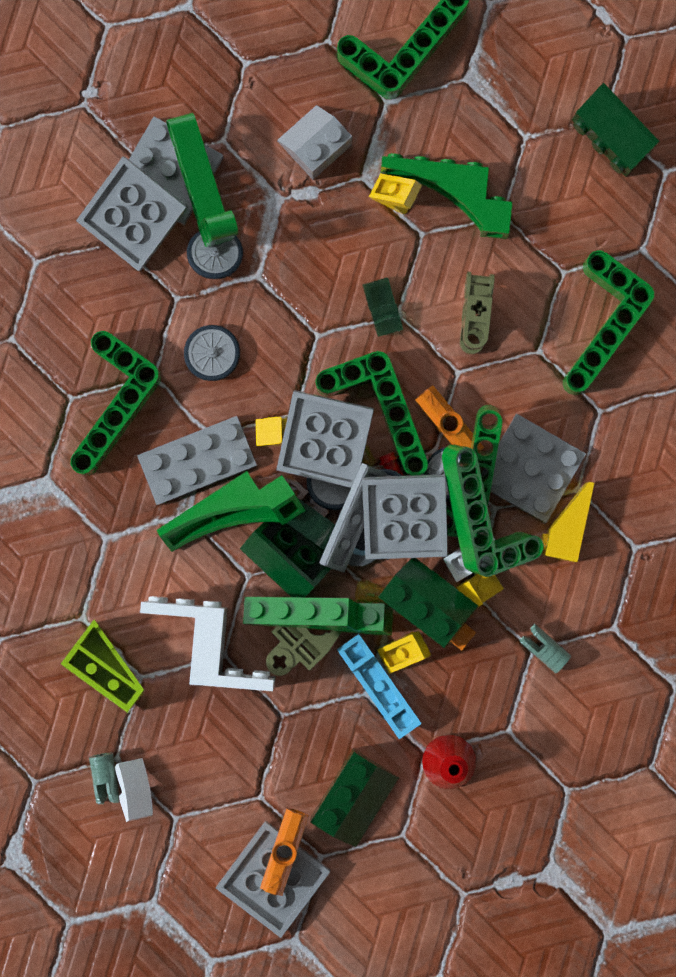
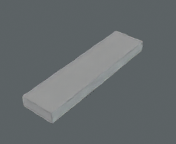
[319,463,387,572]

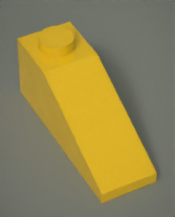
[541,482,594,563]

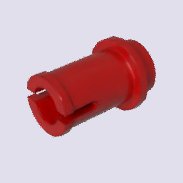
[379,451,404,476]

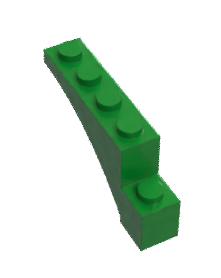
[380,153,512,239]
[156,471,305,552]
[243,597,393,635]

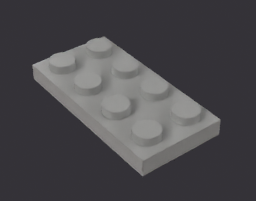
[137,416,257,505]

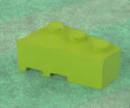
[61,620,145,714]

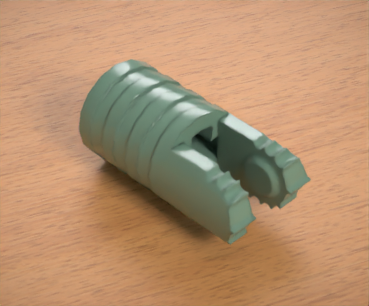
[519,624,571,674]
[89,752,120,805]

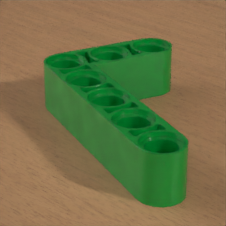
[337,0,469,100]
[166,112,238,248]
[563,250,654,395]
[70,331,161,476]
[316,351,428,476]
[446,405,502,539]
[442,444,544,577]

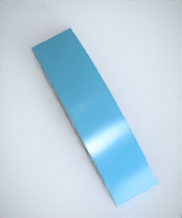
[337,634,422,739]

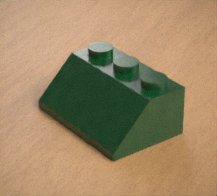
[572,83,660,177]
[240,517,332,598]
[378,558,478,649]
[310,748,399,847]

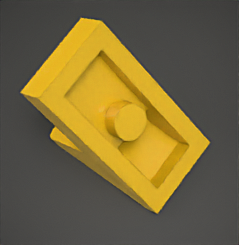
[369,173,422,214]
[256,417,287,447]
[456,574,504,607]
[377,631,431,674]

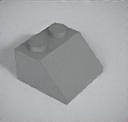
[277,105,352,180]

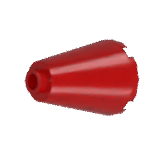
[422,735,476,789]

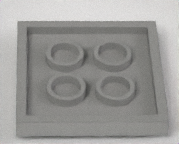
[129,117,224,226]
[76,156,188,271]
[276,390,374,488]
[481,414,586,524]
[362,475,448,559]
[216,820,330,938]

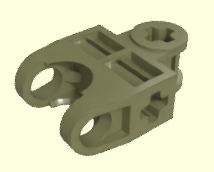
[459,271,494,355]
[266,626,342,676]

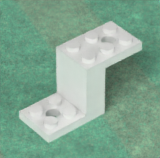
[140,596,275,691]

